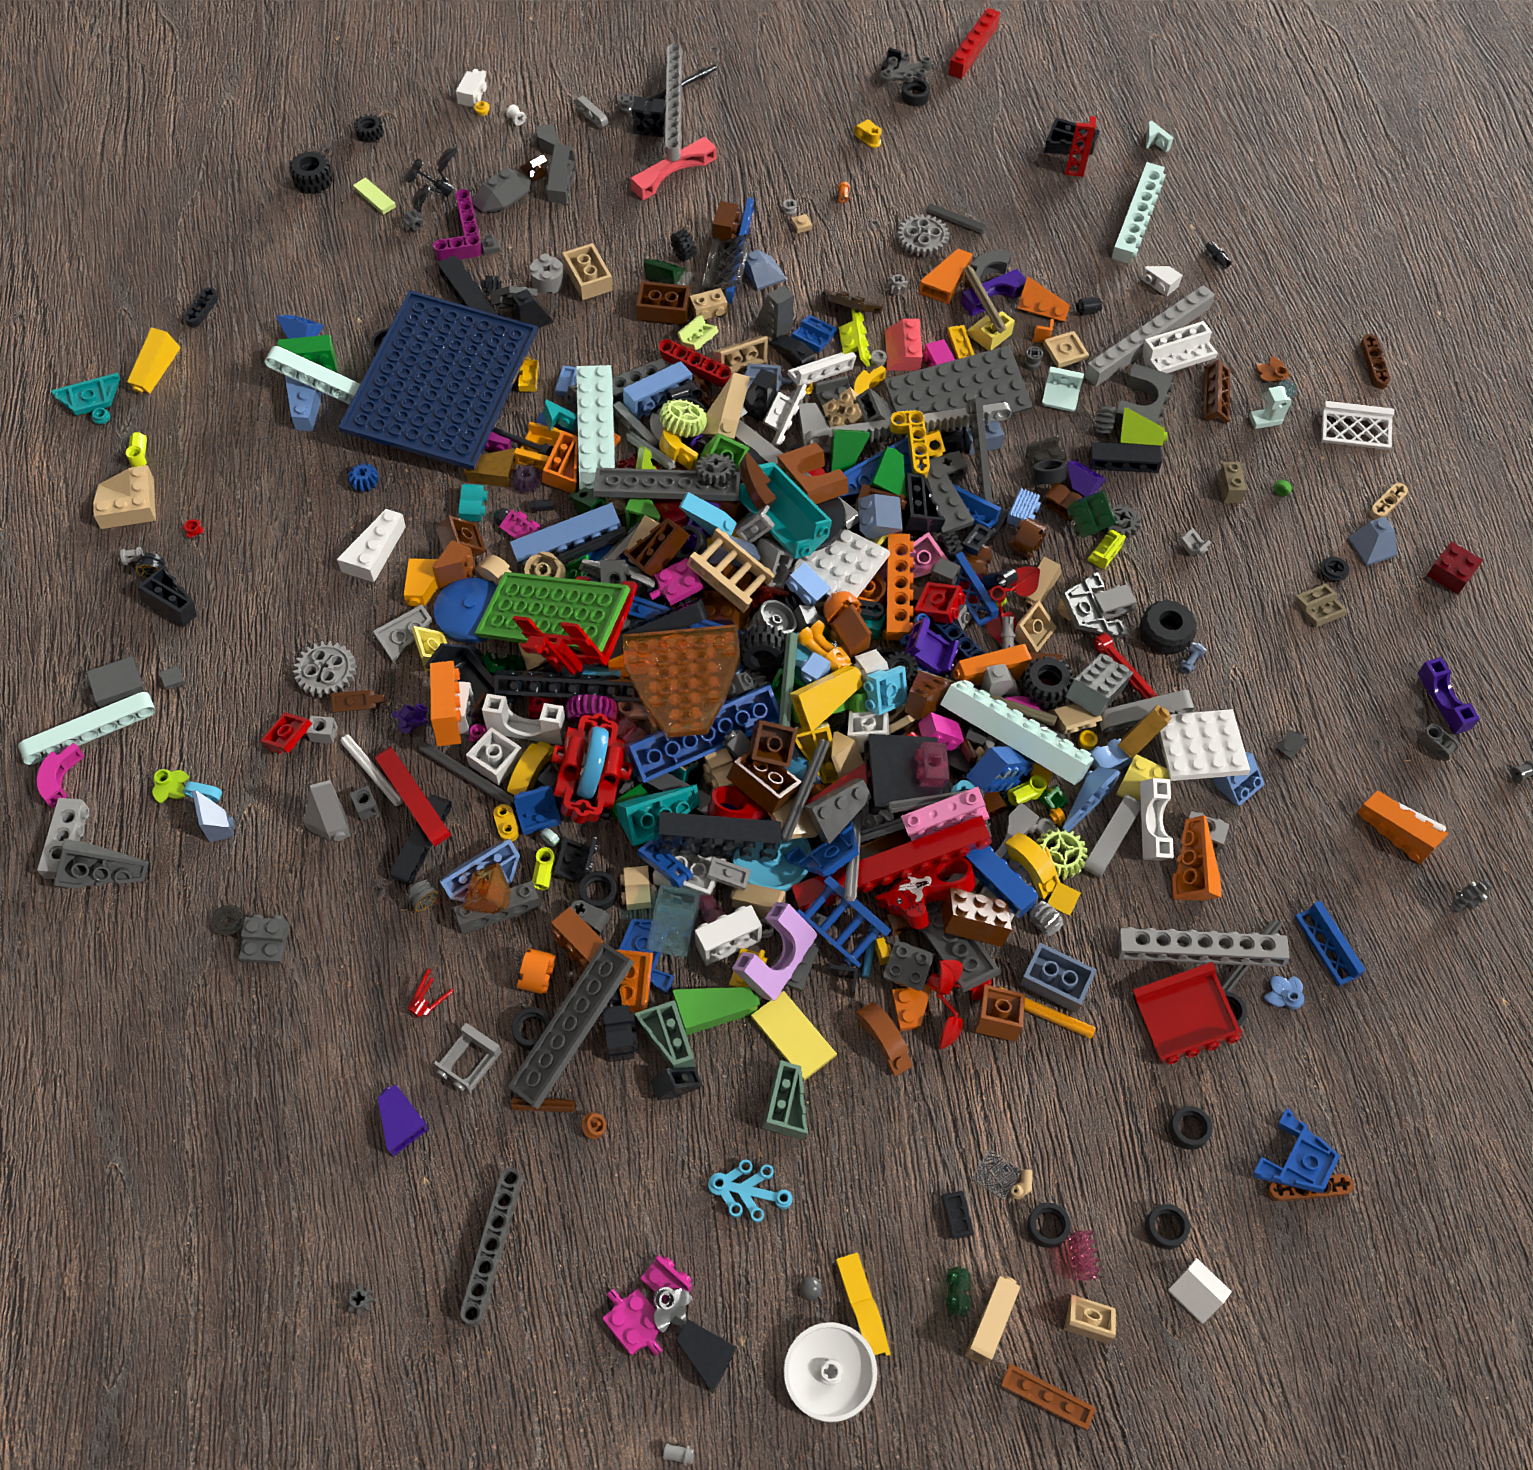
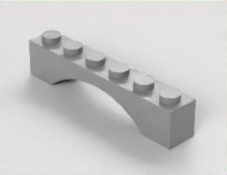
[946,803,1039,894]

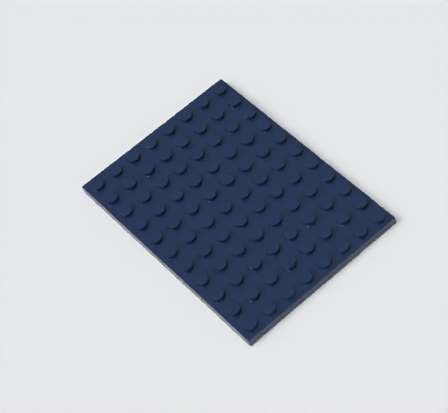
[338,290,538,470]

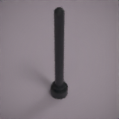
[492,427,554,456]

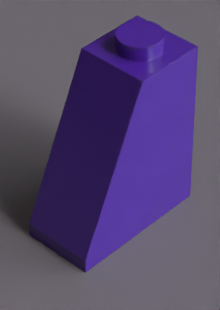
[378,1084,429,1157]

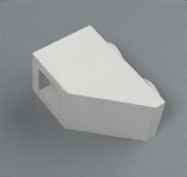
[1141,266,1182,297]

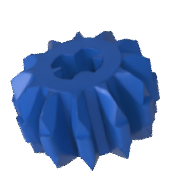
[348,462,379,493]

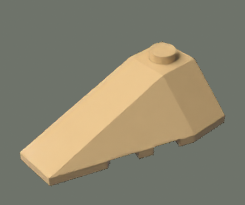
[700,373,750,440]

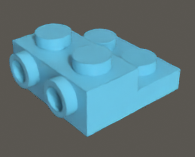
[864,666,908,715]

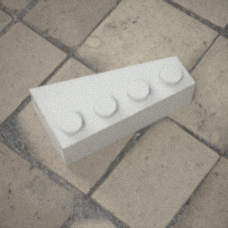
[337,509,406,582]

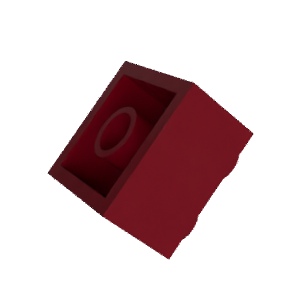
[1426,541,1483,595]

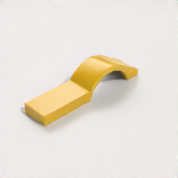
[836,1252,890,1356]

